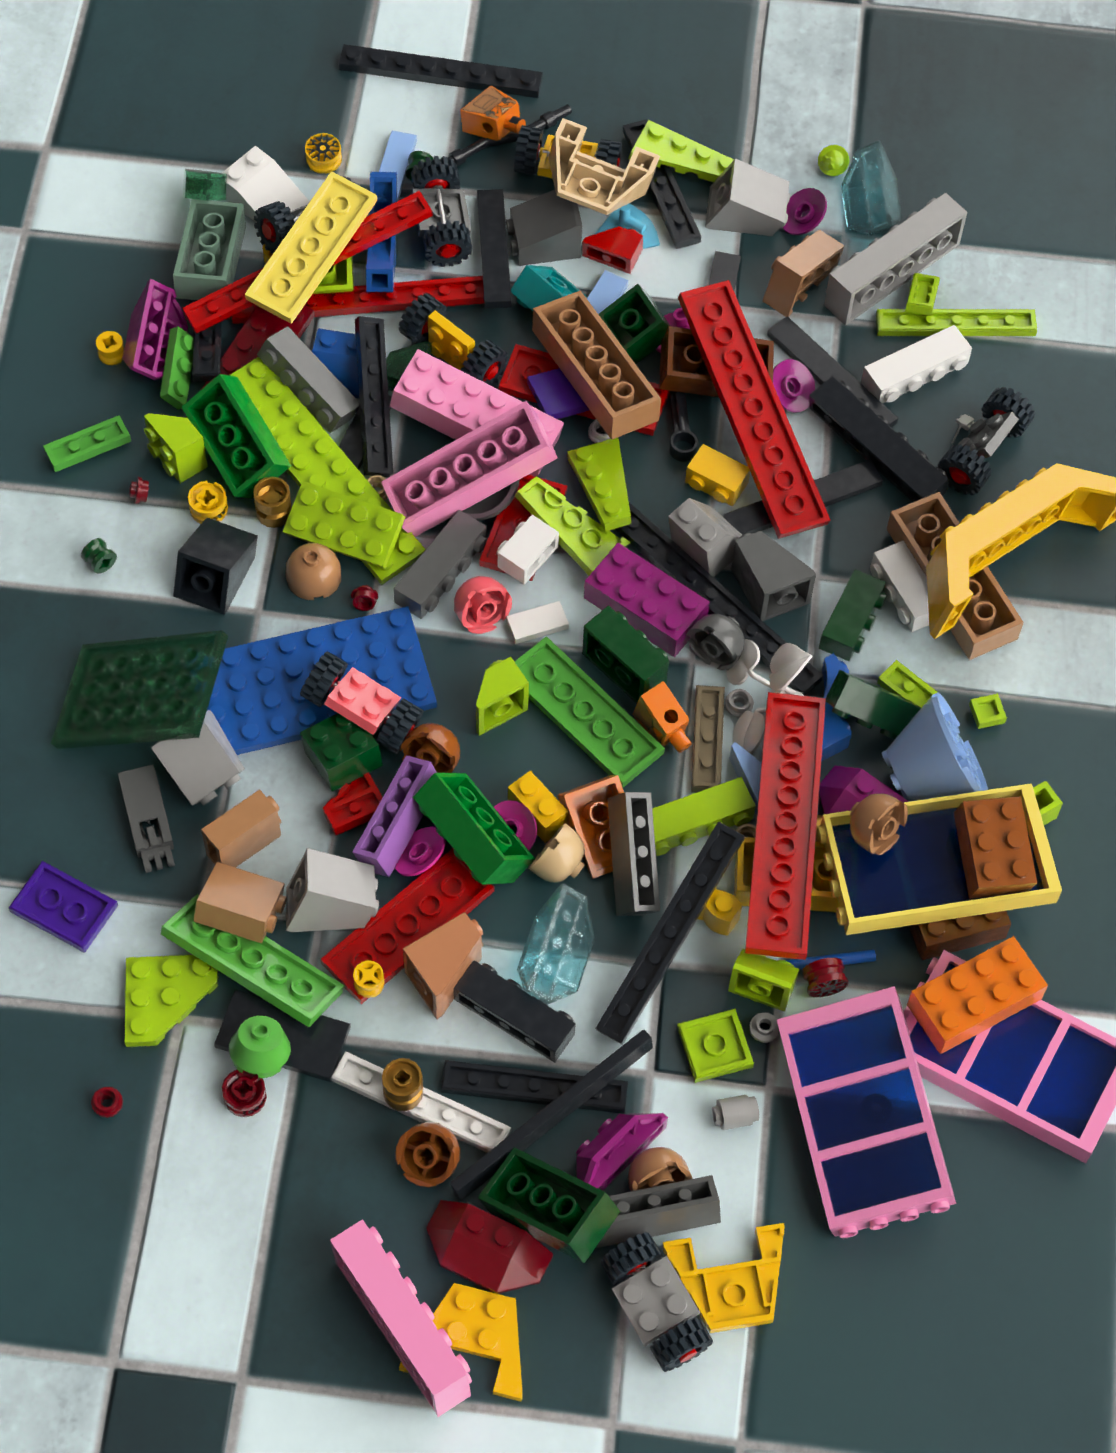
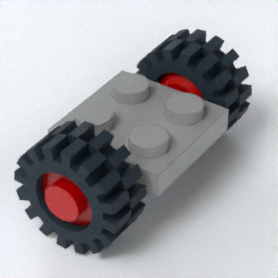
[600,1232,713,1372]

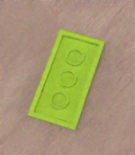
[282,481,406,569]

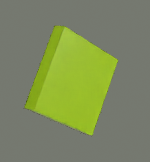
[677,1009,754,1083]

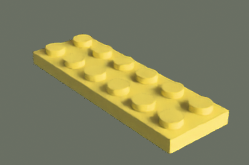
[245,171,377,324]

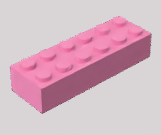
[389,349,564,477]
[381,401,558,537]
[330,1219,472,1417]

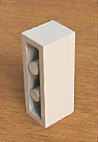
[870,541,929,633]

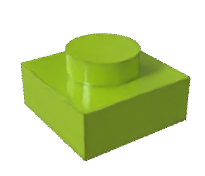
[969,693,1007,729]

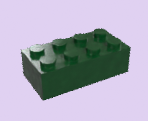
[478,1147,621,1263]

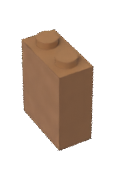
[201,789,282,867]
[194,862,287,943]

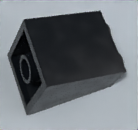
[173,518,258,615]

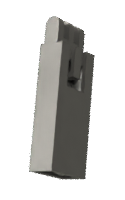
[118,764,175,873]

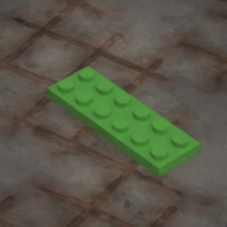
[515,636,665,788]
[160,894,345,1027]

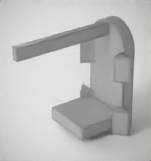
[952,414,975,443]

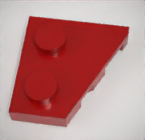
[322,772,383,836]

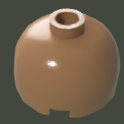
[286,543,341,600]
[850,793,908,855]
[628,1147,693,1191]

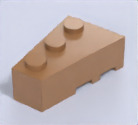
[763,229,845,317]

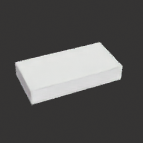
[506,601,569,644]

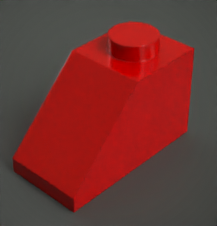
[582,226,643,274]

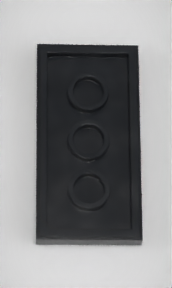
[214,990,351,1082]

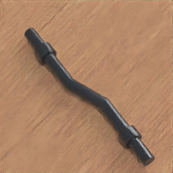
[447,104,572,166]

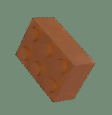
[954,796,1037,899]

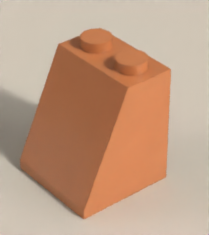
[403,912,483,1019]

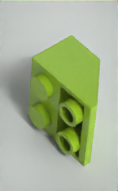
[144,413,208,484]

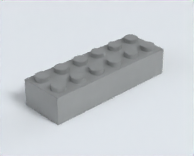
[824,193,967,326]

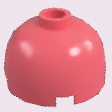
[454,576,512,634]

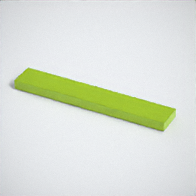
[876,309,1037,336]

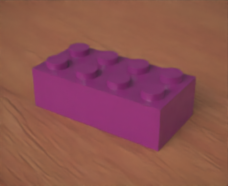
[584,543,710,658]

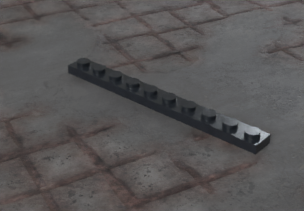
[615,502,823,696]

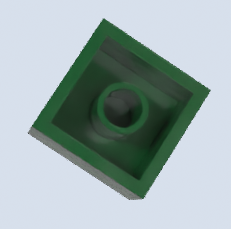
[599,284,670,364]
[300,713,383,792]

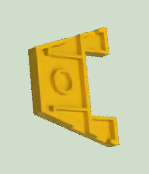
[662,1223,785,1333]
[399,1283,522,1402]

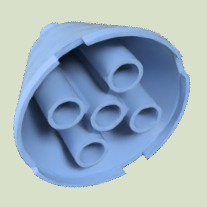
[882,692,988,802]

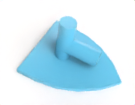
[595,203,660,249]

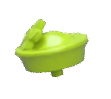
[818,145,850,176]

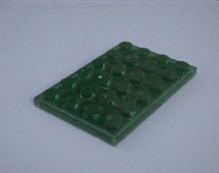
[51,630,228,749]

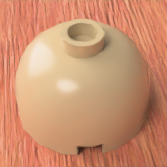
[529,823,585,883]

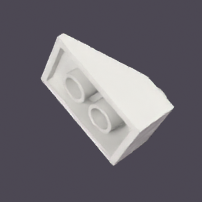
[218,146,310,223]

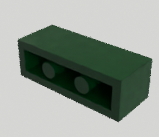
[819,569,887,662]
[826,669,921,739]

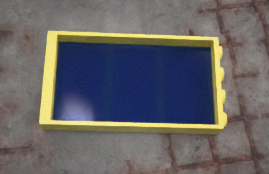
[817,783,1062,935]

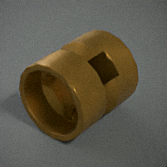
[253,476,292,528]
[382,1058,423,1111]

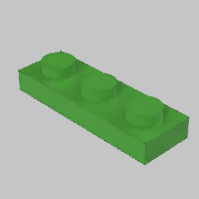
[160,326,194,410]
[43,415,131,472]

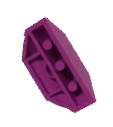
[122,279,188,380]
[819,765,930,854]
[576,1113,668,1191]

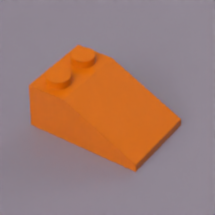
[557,775,624,879]

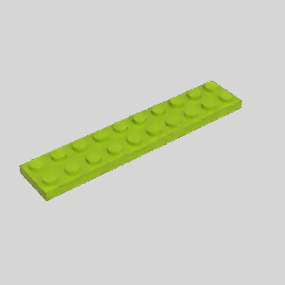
[230,357,426,585]

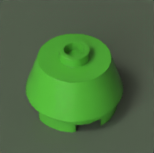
[229,1016,291,1079]

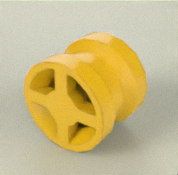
[96,331,124,365]
[353,960,385,998]

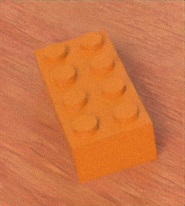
[907,936,1048,1055]

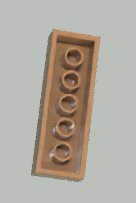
[532,290,661,440]
[887,492,1024,660]

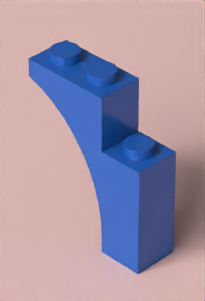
[366,172,397,292]
[821,653,852,762]

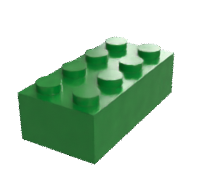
[181,374,291,499]
[413,773,535,885]

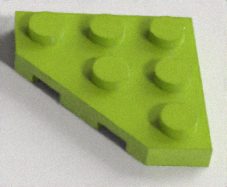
[125,955,218,1047]

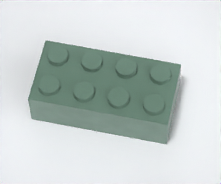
[173,199,246,300]

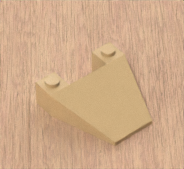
[548,118,660,215]

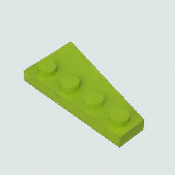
[567,437,631,532]
[515,476,630,576]

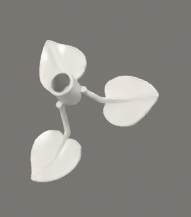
[726,639,812,755]

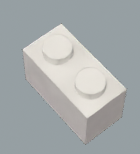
[497,515,559,585]

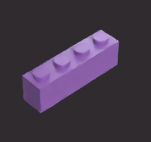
[352,755,437,877]

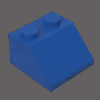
[312,328,359,398]

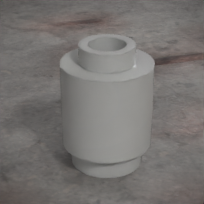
[712,1095,759,1130]

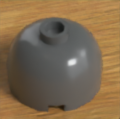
[687,614,745,670]

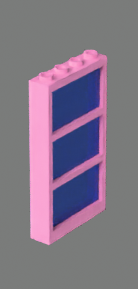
[886,950,1116,1164]
[777,986,956,1238]

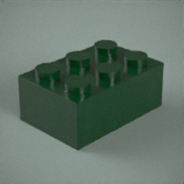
[582,605,669,704]

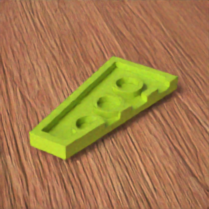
[628,120,734,182]

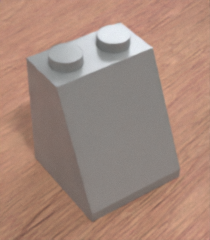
[705,159,790,236]
[668,498,742,577]
[152,710,245,806]
[286,848,379,932]

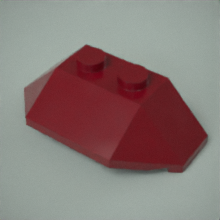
[426,1200,554,1294]

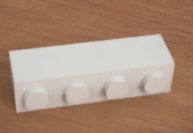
[861,325,972,403]

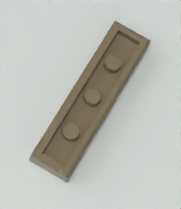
[691,685,725,792]

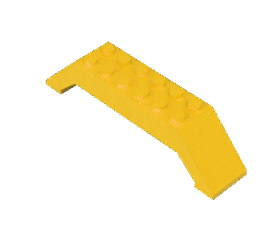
[926,463,1116,639]

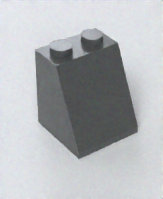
[506,190,582,266]
[731,531,816,621]

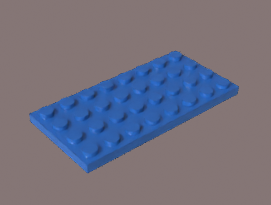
[187,606,437,755]

